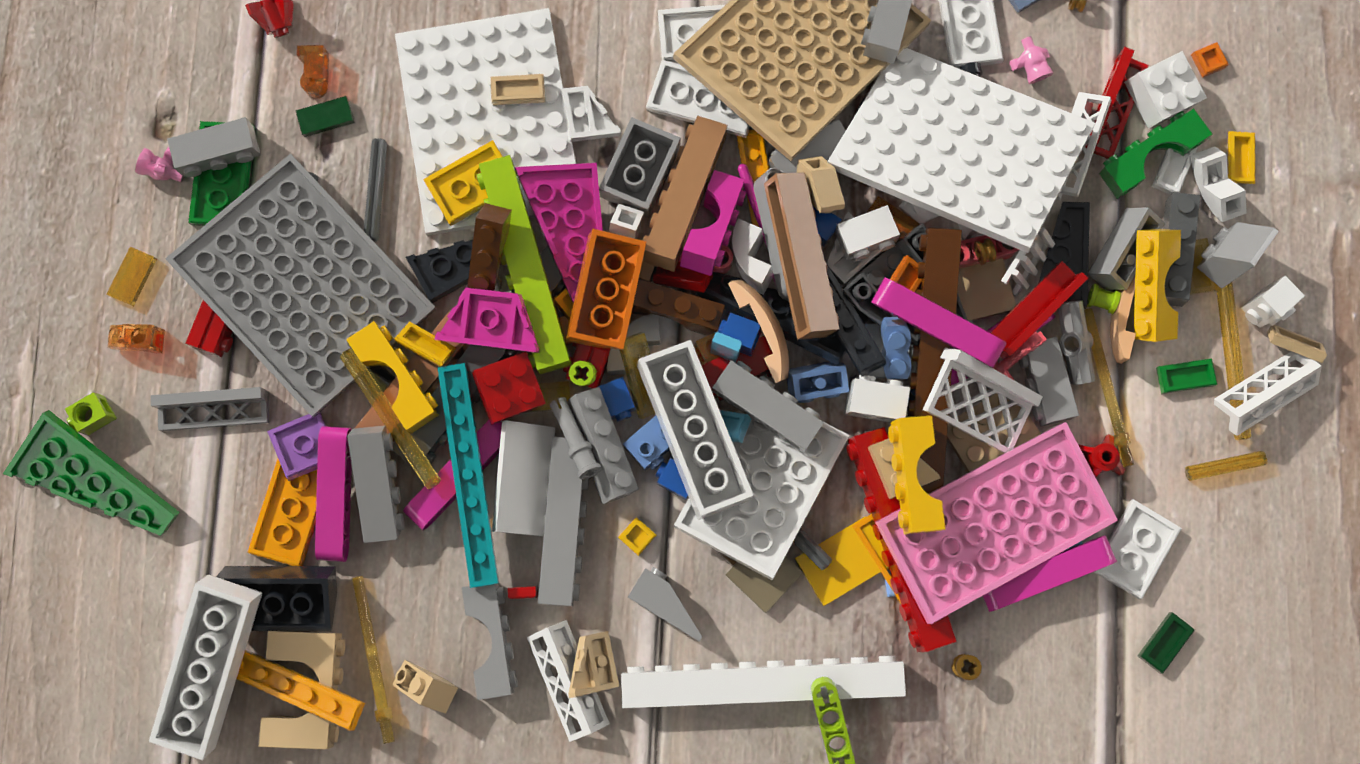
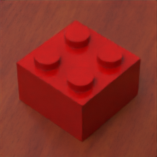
[472,352,546,425]

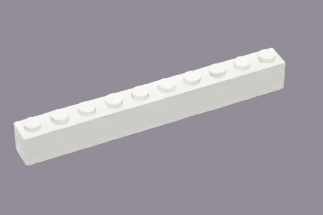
[621,656,906,708]

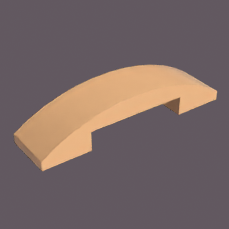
[1110,277,1136,364]
[728,280,789,383]

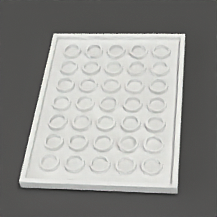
[395,8,576,236]
[827,48,1095,253]

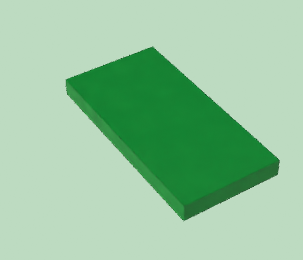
[188,121,255,226]

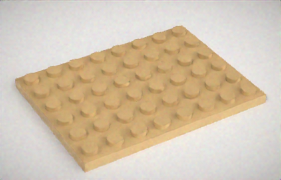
[673,0,931,161]

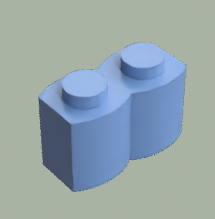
[881,317,911,379]

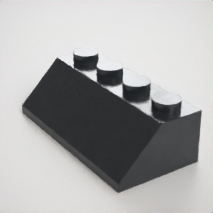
[216,566,337,631]

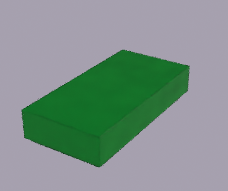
[1156,358,1218,394]

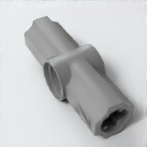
[1058,300,1096,385]

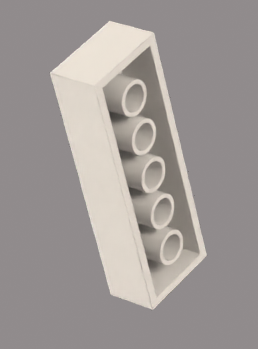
[637,340,754,520]
[149,575,262,760]

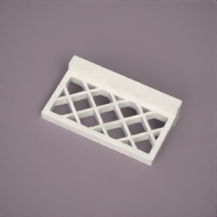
[923,348,1043,453]

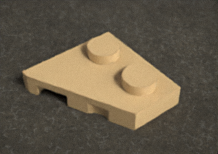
[868,439,940,499]
[568,631,619,698]

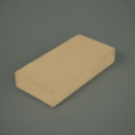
[491,74,545,105]
[1267,325,1327,363]

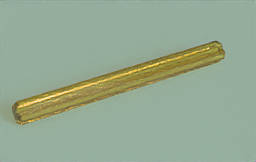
[1216,282,1251,440]
[340,348,441,489]

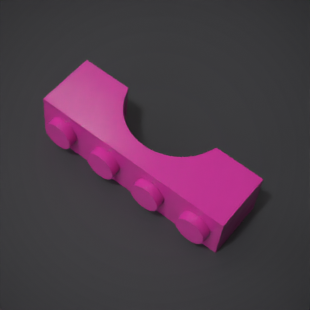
[680,170,747,276]

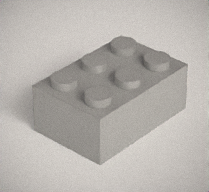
[599,117,681,218]

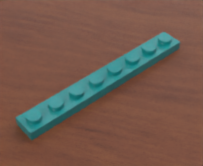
[437,363,499,588]

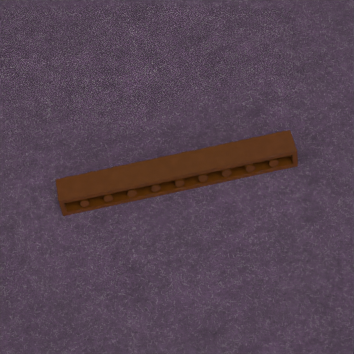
[908,228,962,494]

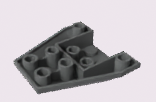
[842,223,968,347]

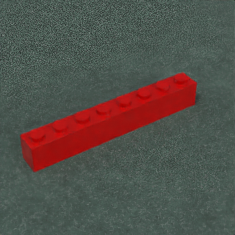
[846,427,957,652]

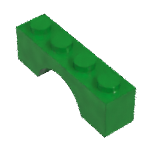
[1099,109,1212,199]

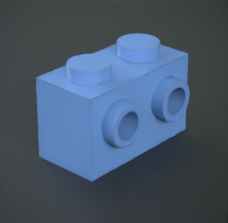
[787,361,849,403]
[623,415,670,471]

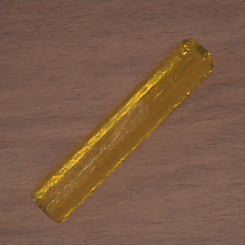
[1185,451,1267,481]

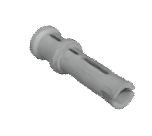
[550,397,602,479]

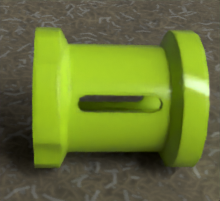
[1087,284,1121,314]
[569,361,597,386]

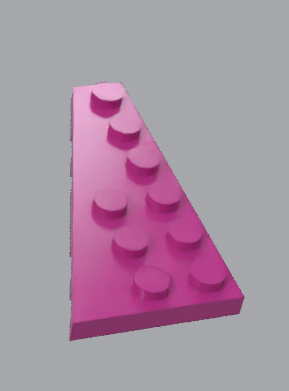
[515,163,603,303]

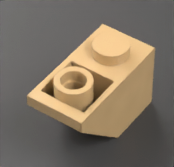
[797,156,845,213]
[392,660,458,714]

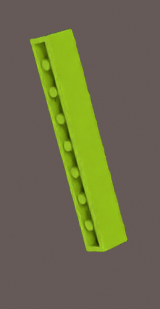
[477,155,572,374]

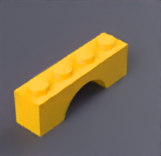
[1134,229,1181,342]
[346,321,439,434]
[888,416,945,534]

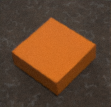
[1191,42,1229,78]

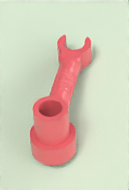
[993,331,1047,380]

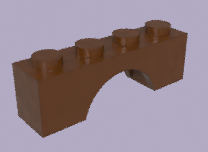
[467,203,512,292]
[631,279,725,337]

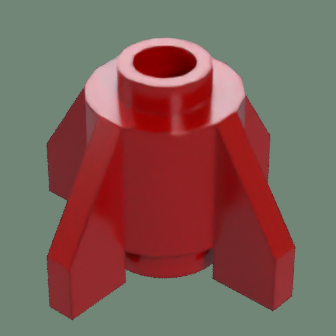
[245,0,294,38]
[1078,434,1125,478]

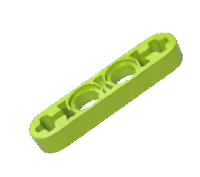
[811,677,856,764]

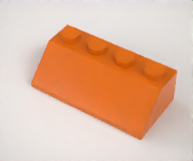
[565,229,646,350]

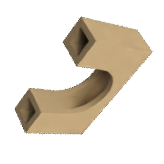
[259,631,345,749]

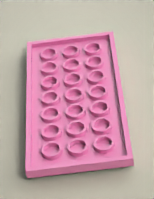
[875,422,1118,624]

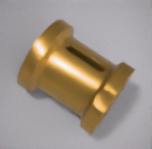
[951,654,982,680]

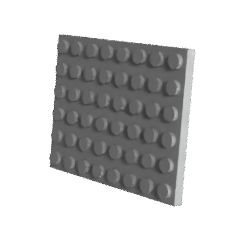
[165,154,436,418]

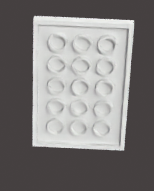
[674,410,850,580]

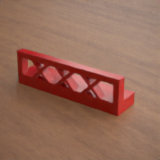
[1085,47,1149,159]
[990,261,1088,359]

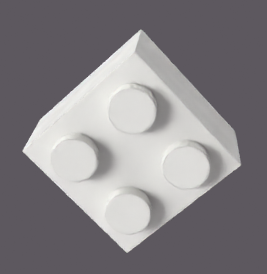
[1124,51,1207,129]
[844,375,910,423]

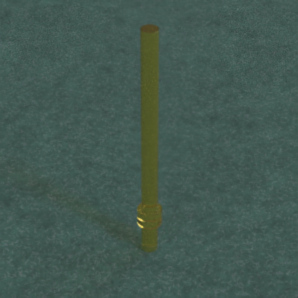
[1084,308,1134,467]
[352,576,395,744]

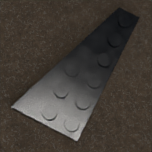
[694,272,869,365]

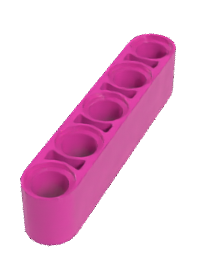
[871,278,1007,368]
[403,420,502,531]
[315,426,352,562]
[982,535,1117,612]

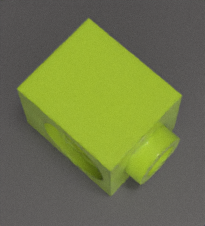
[65,392,117,435]

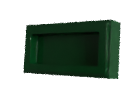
[295,96,355,138]
[1137,612,1195,674]

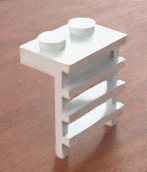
[1001,227,1055,297]

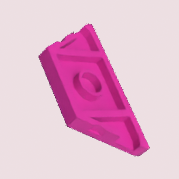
[435,288,539,353]

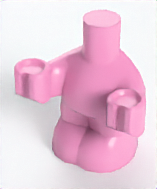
[1009,36,1053,84]
[135,147,184,182]

